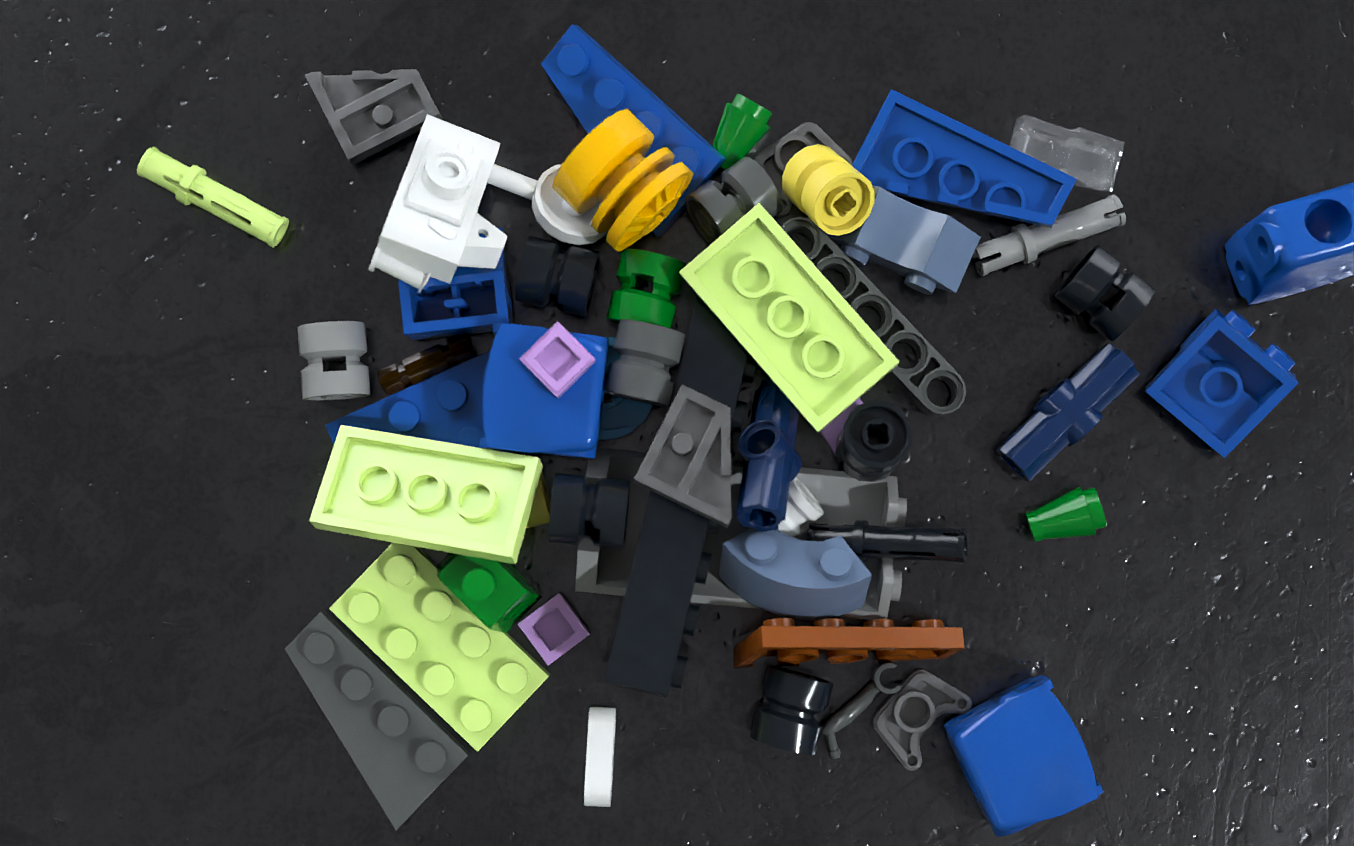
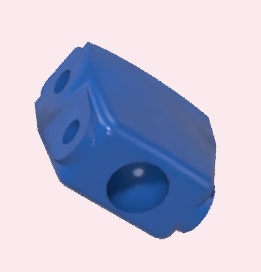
[1224,182,1354,305]
[479,323,609,459]
[944,675,1104,837]

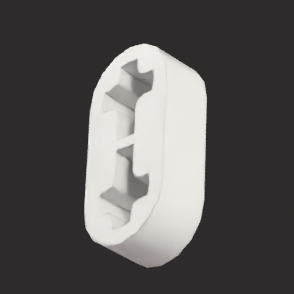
[584,707,616,807]

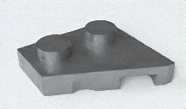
[634,385,732,528]

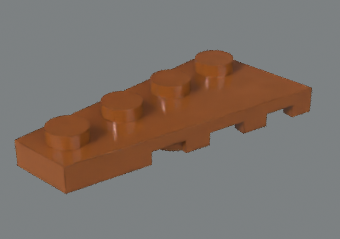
[733,618,964,668]

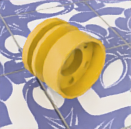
[552,109,693,252]

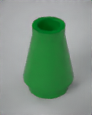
[712,93,772,170]
[1026,486,1107,542]

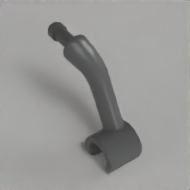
[820,661,902,759]

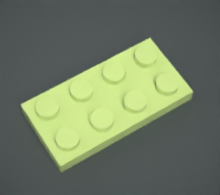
[679,203,899,433]
[309,425,543,564]
[329,542,551,752]

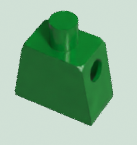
[436,553,543,633]

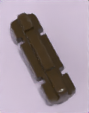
[377,334,476,395]

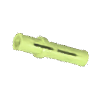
[137,146,289,248]

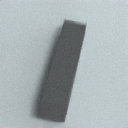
[781,217,966,417]

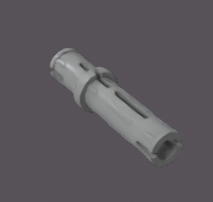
[972,194,1126,276]

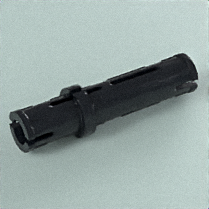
[806,520,968,563]

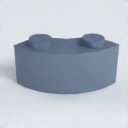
[825,186,981,295]
[719,528,872,620]

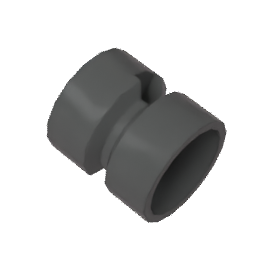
[685,157,782,244]
[603,319,685,407]

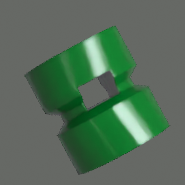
[606,248,687,329]

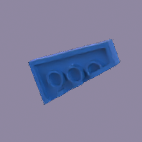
[541,24,726,237]
[852,89,1077,228]

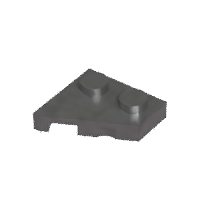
[305,69,443,165]

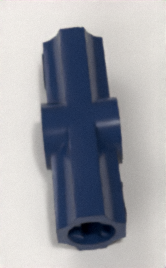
[996,343,1140,482]
[736,379,802,532]

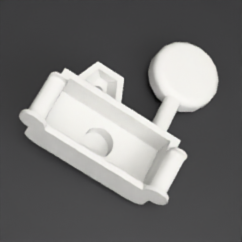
[368,114,609,293]

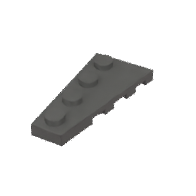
[285,610,471,830]

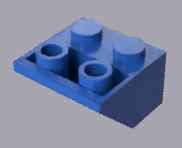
[398,227,514,340]

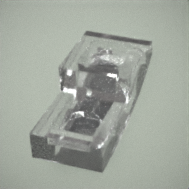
[1010,115,1125,192]

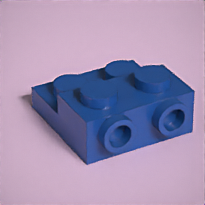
[1145,308,1299,458]

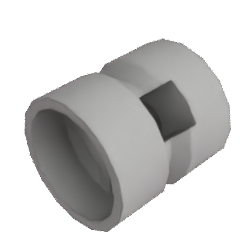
[297,321,370,401]

